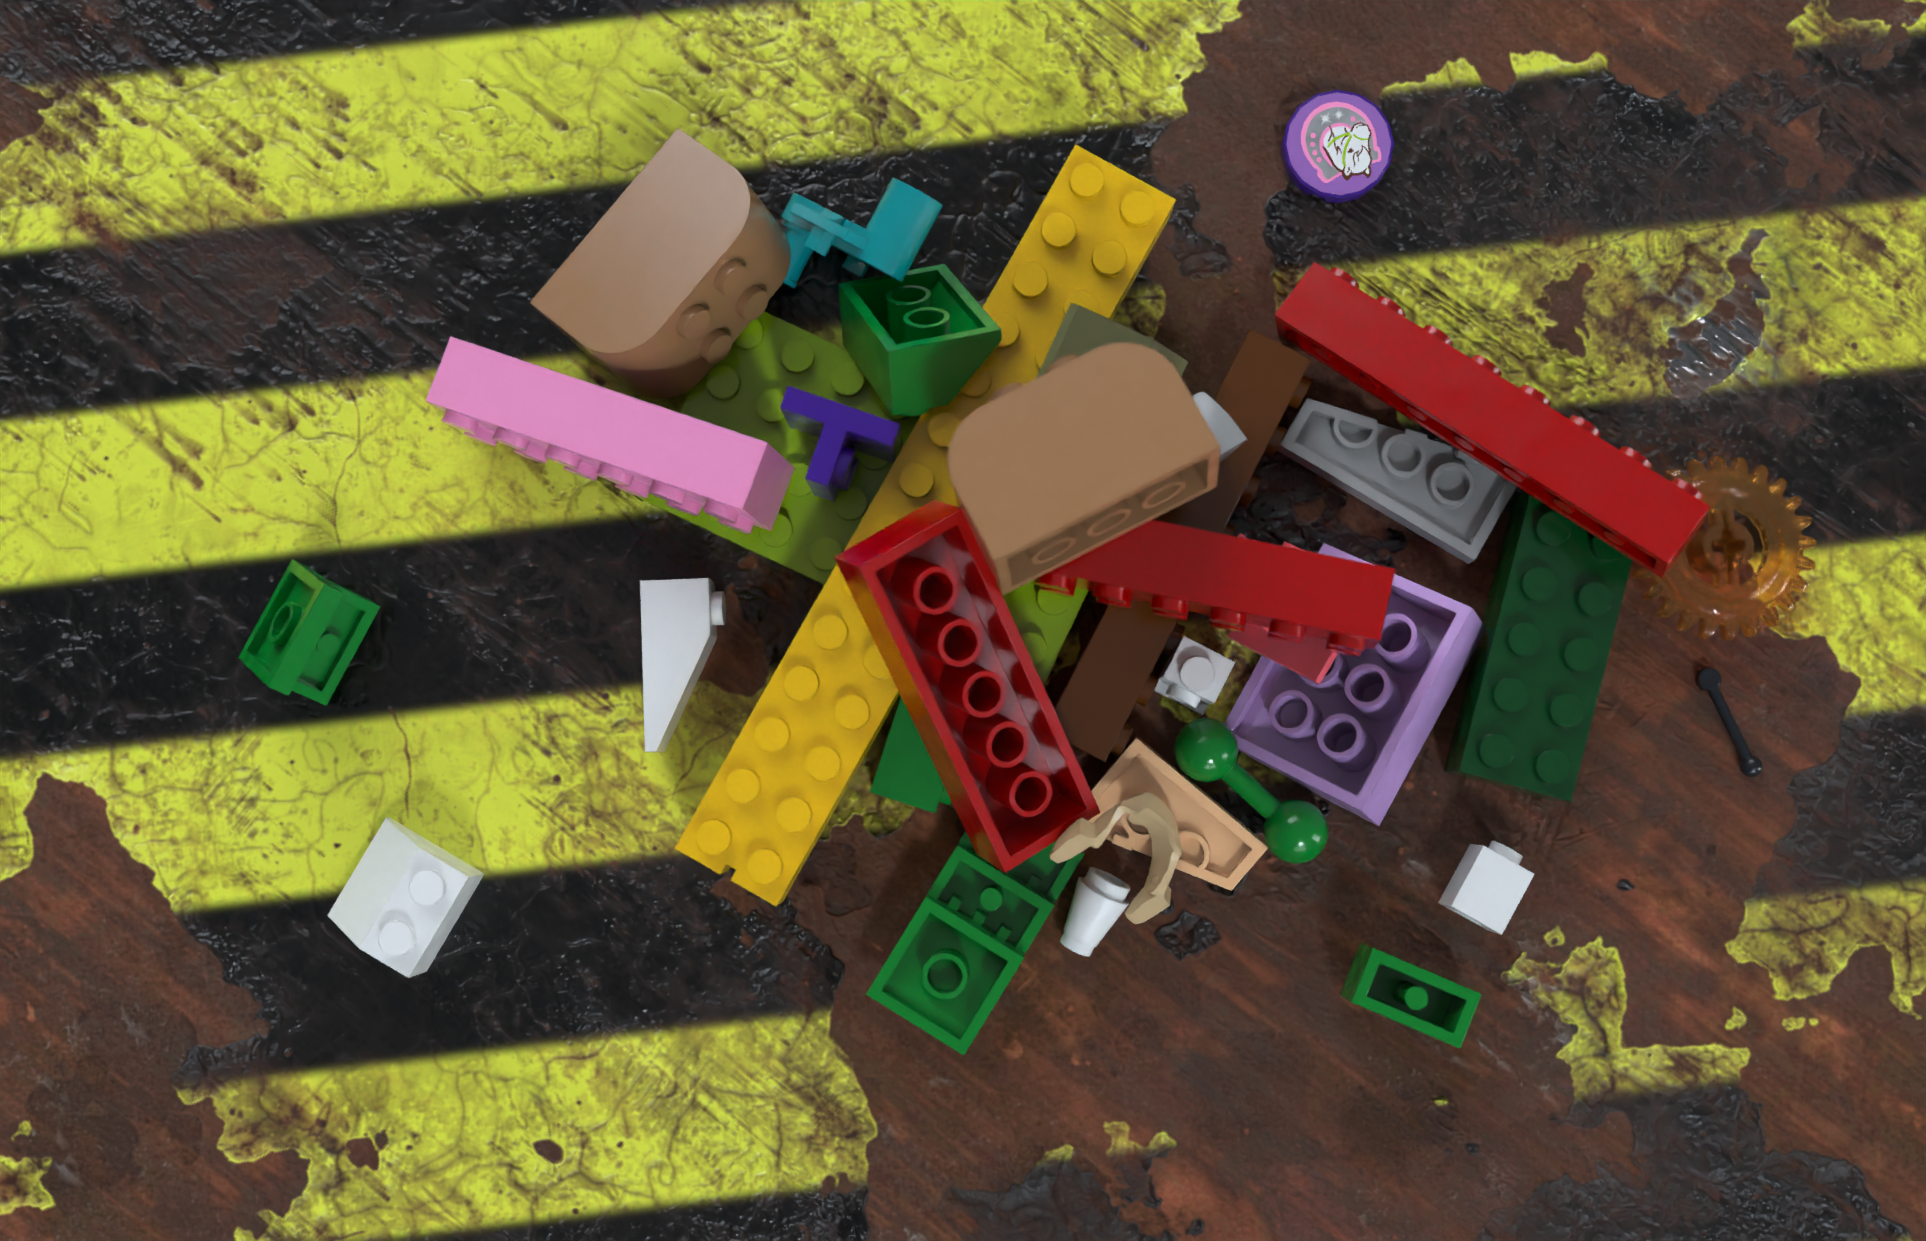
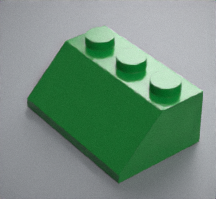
[838,264,1002,416]

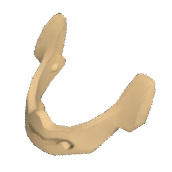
[1050,792,1182,924]

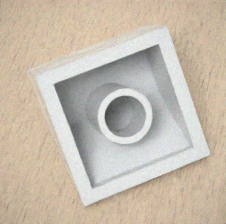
[327,817,484,978]

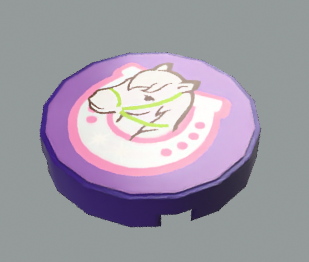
[1281,90,1394,203]

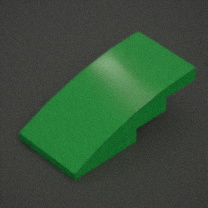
[866,831,1085,1055]

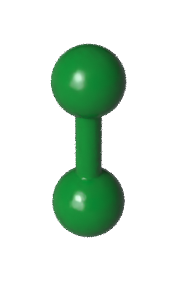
[1174,718,1328,864]

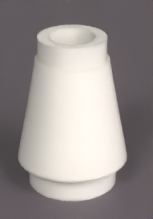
[1060,867,1131,957]

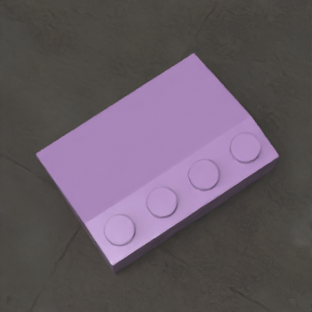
[1225,543,1486,826]

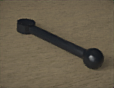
[1695,668,1763,777]

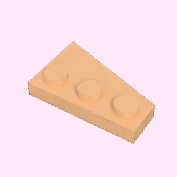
[1088,736,1268,891]

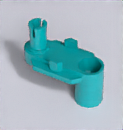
[781,178,943,289]

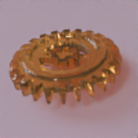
[1631,455,1817,641]

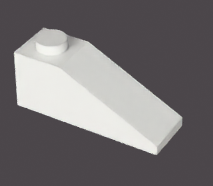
[640,578,726,753]

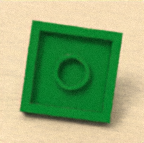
[238,559,380,706]

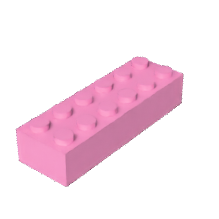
[426,337,795,534]

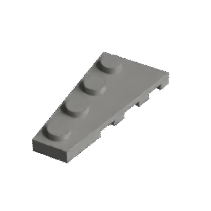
[1277,398,1517,564]

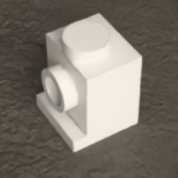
[1154,636,1235,715]

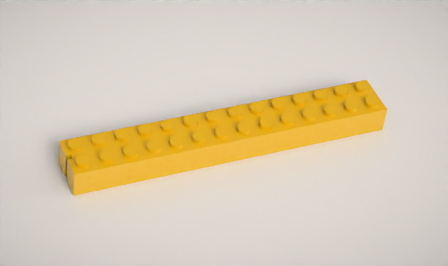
[675,144,1176,906]

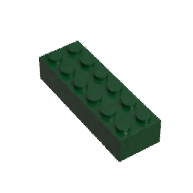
[1444,469,1655,802]

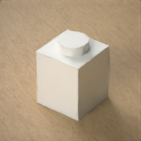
[1438,840,1534,935]

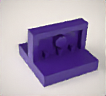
[780,386,903,502]

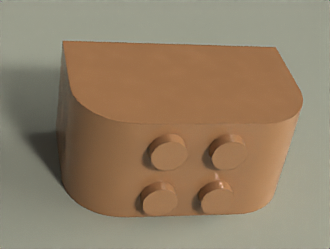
[530,128,791,399]
[948,343,1221,595]

